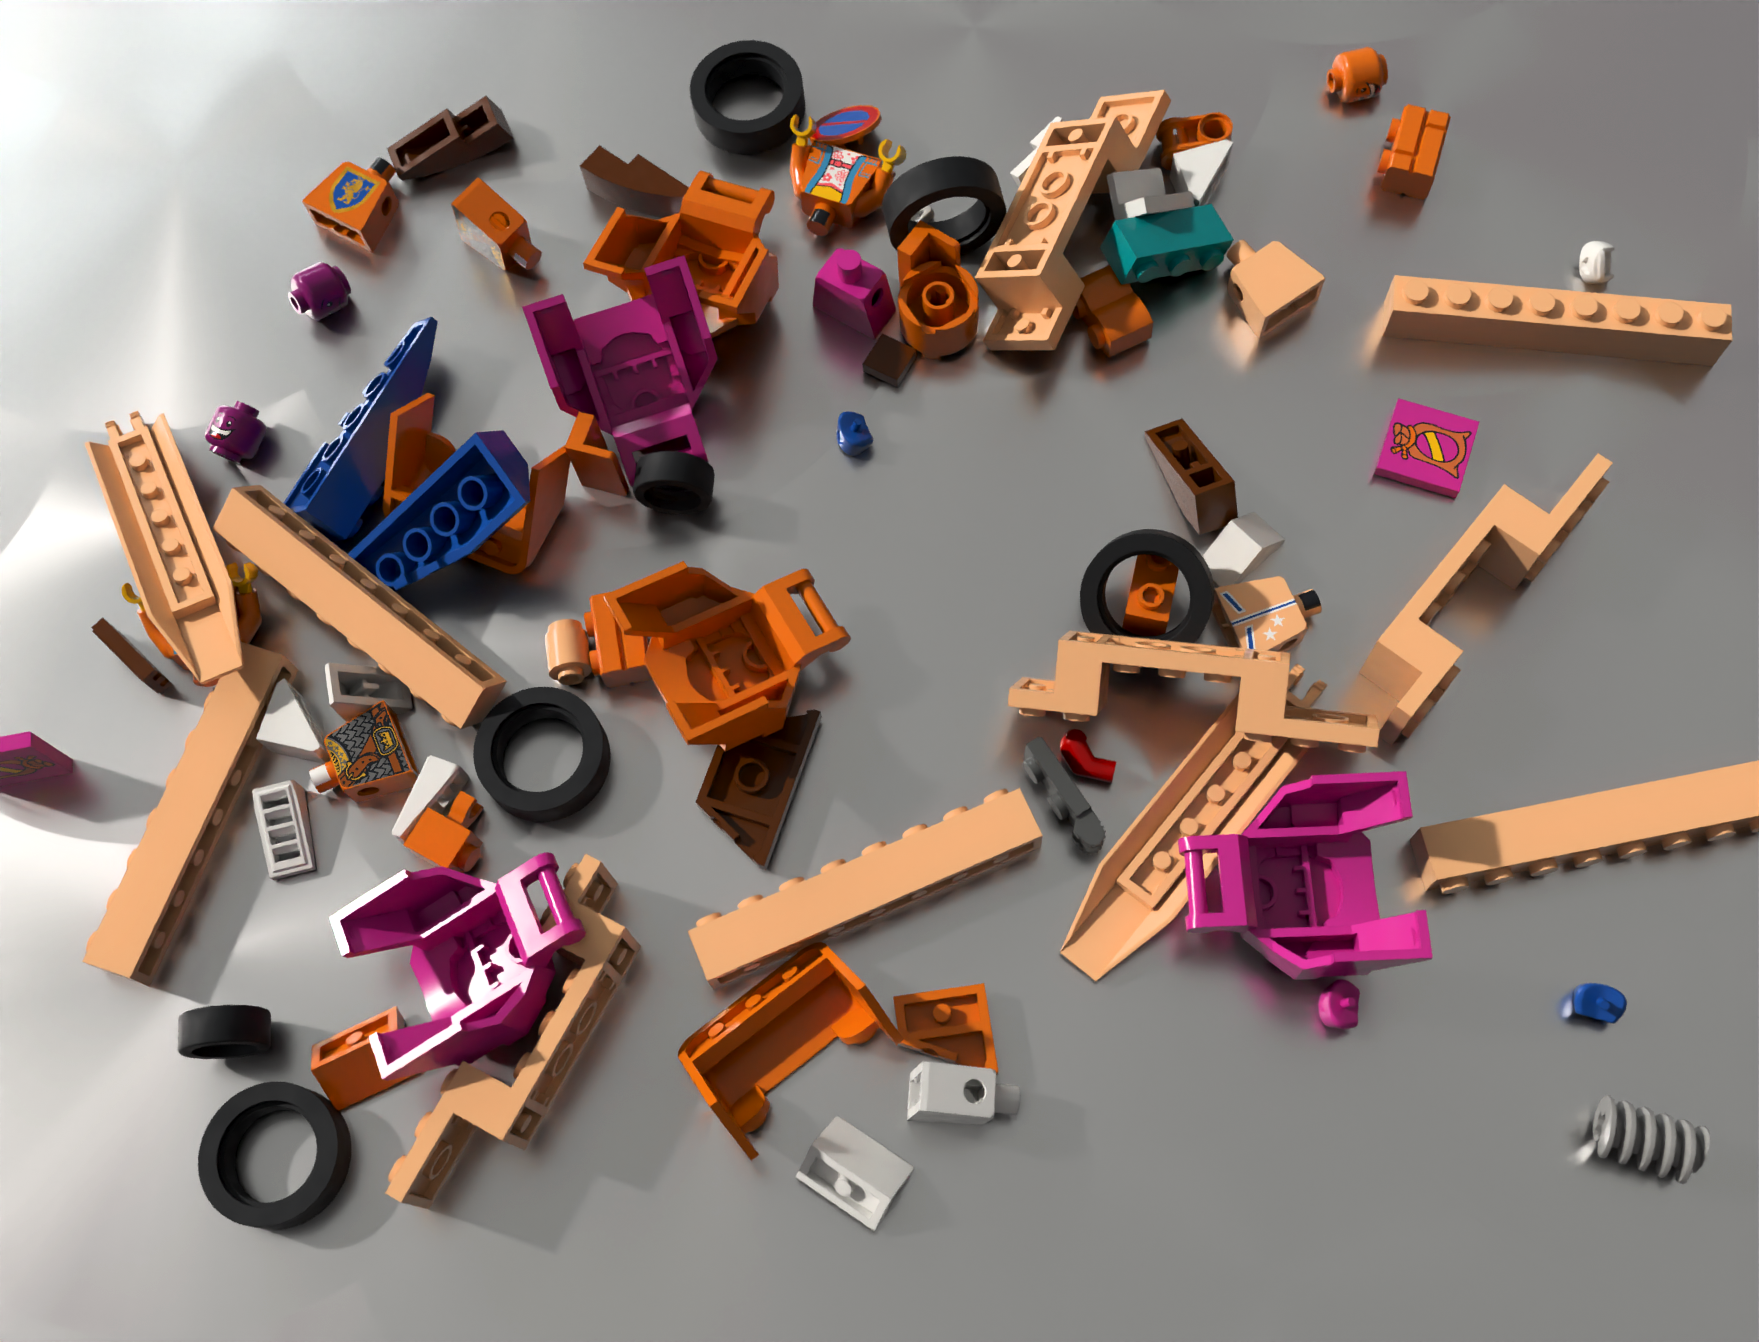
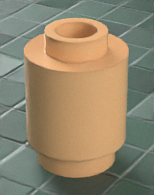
[545,619,592,685]

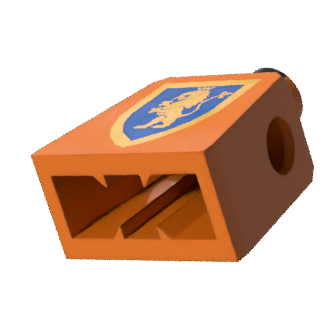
[302,157,399,253]

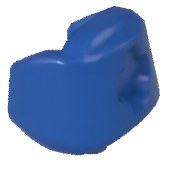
[836,411,873,456]
[1573,983,1627,1024]

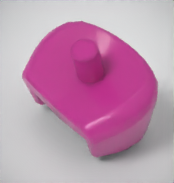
[1319,979,1360,1029]

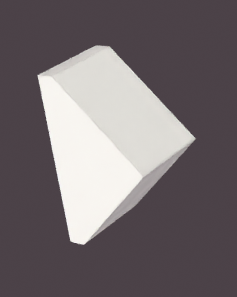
[1169,139,1233,207]
[1203,512,1285,588]
[325,663,413,722]
[256,678,331,764]

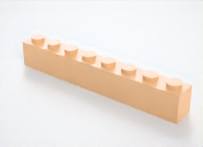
[1383,275,1732,366]
[212,485,507,729]
[82,642,298,987]
[1410,760,1759,894]
[688,788,1043,990]

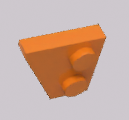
[893,983,998,1075]

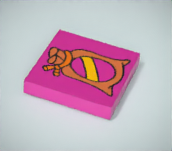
[1374,398,1479,499]
[0,731,73,787]

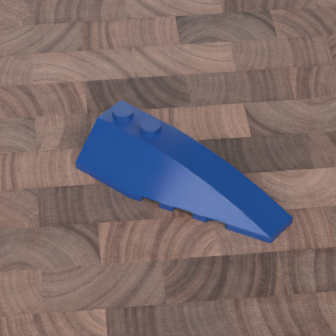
[284,316,438,542]
[348,430,530,592]

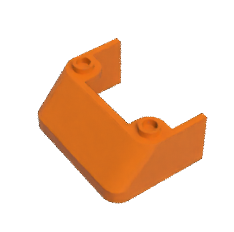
[383,393,570,574]
[678,942,904,1161]

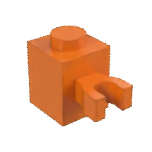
[403,791,484,873]

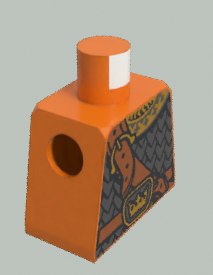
[451,177,542,270]
[309,700,420,802]

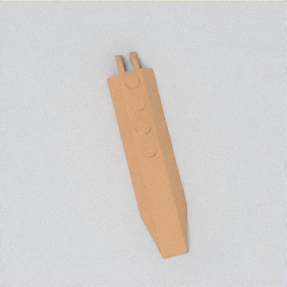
[85,411,244,685]
[1060,664,1328,982]

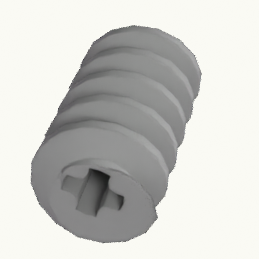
[1592,1095,1711,1184]

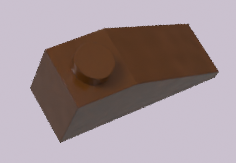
[1145,418,1238,535]

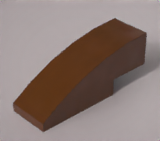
[387,96,514,180]
[580,145,689,218]

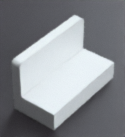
[1107,168,1195,220]
[796,1116,913,1231]

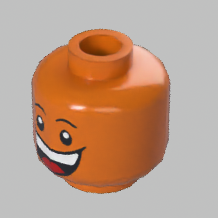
[1327,47,1388,103]

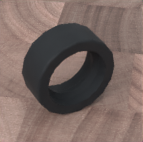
[633,451,715,514]
[178,1005,271,1059]

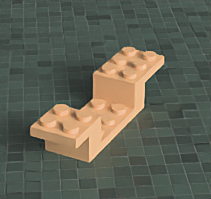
[975,90,1171,350]
[1359,453,1613,746]
[1008,631,1380,753]
[385,854,641,1209]

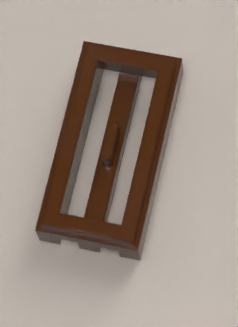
[91,617,173,694]

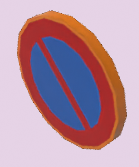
[810,105,882,149]

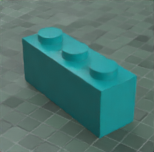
[1100,204,1234,285]

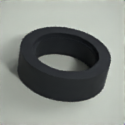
[690,40,805,154]
[882,156,1007,256]
[1080,529,1214,643]
[473,687,611,822]
[198,1082,351,1230]

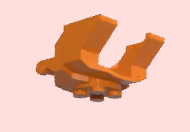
[583,171,779,338]
[604,561,851,752]

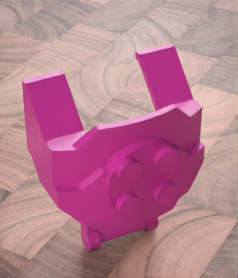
[522,255,718,487]
[1178,771,1433,980]
[330,852,586,1081]

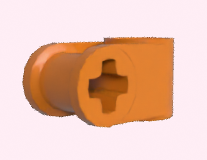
[1156,112,1233,171]

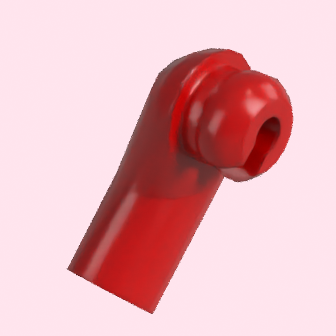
[1060,729,1116,783]

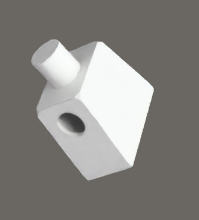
[907,1061,1020,1125]

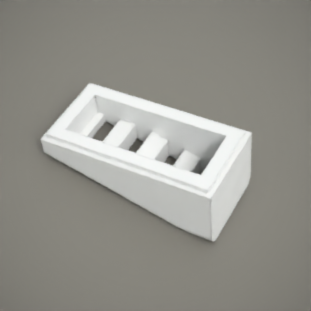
[392,755,470,844]
[252,780,316,880]

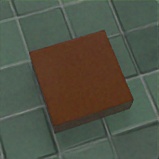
[862,334,917,388]

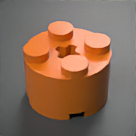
[898,261,979,359]

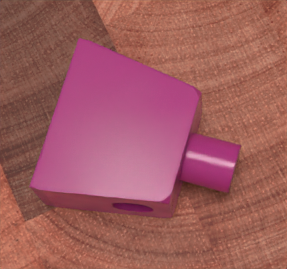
[812,248,896,340]

